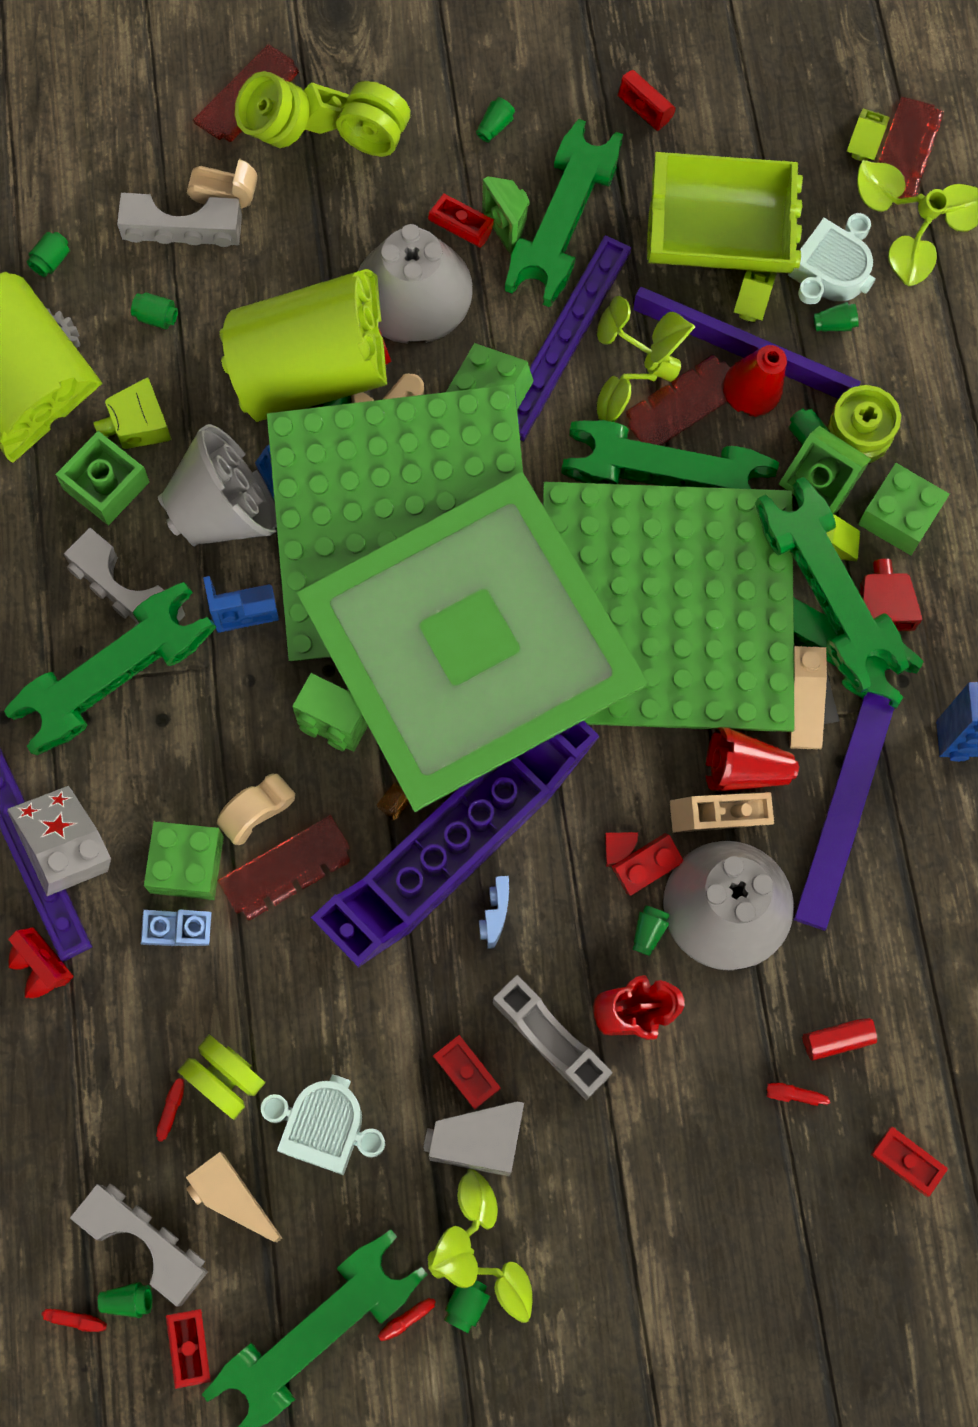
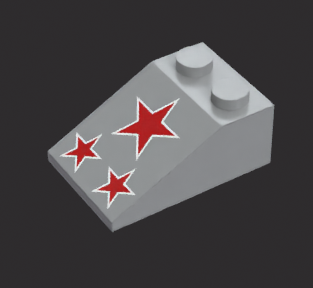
[7,786,111,896]

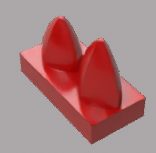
[8,927,74,998]

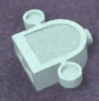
[788,213,876,304]
[261,1074,385,1175]

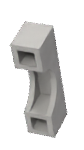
[117,193,242,247]
[64,528,185,626]
[493,975,613,1100]
[70,1184,208,1307]

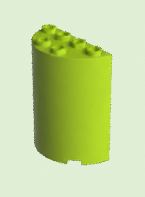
[647,152,803,273]
[220,269,387,422]
[0,272,103,463]

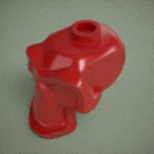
[593,975,684,1040]

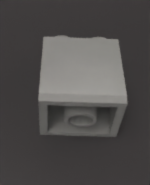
[424,1101,524,1177]

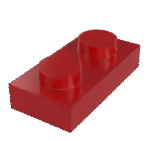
[611,833,684,896]
[433,1035,501,1110]
[870,1126,948,1197]

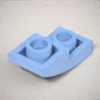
[479,876,509,949]
[140,910,211,946]

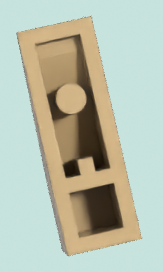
[789,646,827,750]
[670,792,774,833]
[186,1152,282,1242]

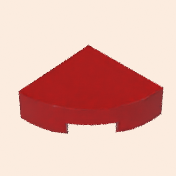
[605,832,638,867]

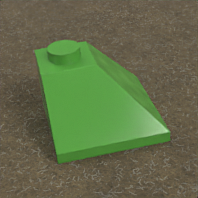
[482,176,530,256]

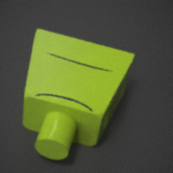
[93,378,172,449]

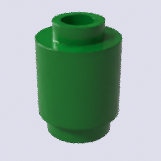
[26,232,70,277]
[131,292,178,330]
[788,408,831,446]
[444,1280,491,1333]

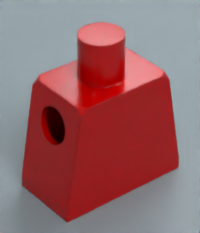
[859,559,922,631]

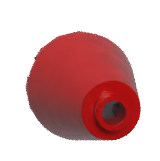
[723,345,787,417]
[706,727,799,792]

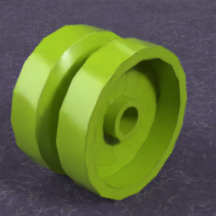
[235,71,310,148]
[336,81,410,157]
[827,385,901,463]
[177,1034,265,1120]

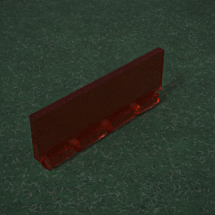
[193,44,299,142]
[878,97,944,199]
[626,355,730,446]
[217,815,351,921]

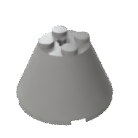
[358,224,472,344]
[158,424,277,546]
[663,841,794,970]

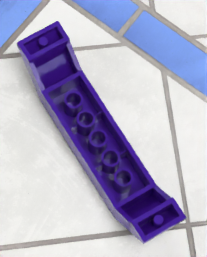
[311,721,599,967]

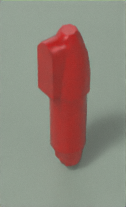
[156,1078,184,1142]
[766,1083,830,1106]
[378,1297,436,1341]
[41,1309,107,1332]

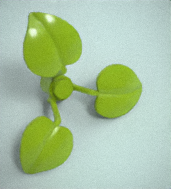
[857,161,978,286]
[597,296,695,422]
[428,1168,532,1323]

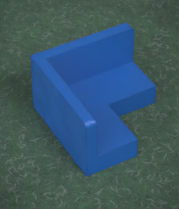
[203,576,279,633]

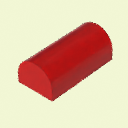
[618,70,676,131]
[428,193,494,248]
[802,1018,877,1061]
[166,1309,211,1389]

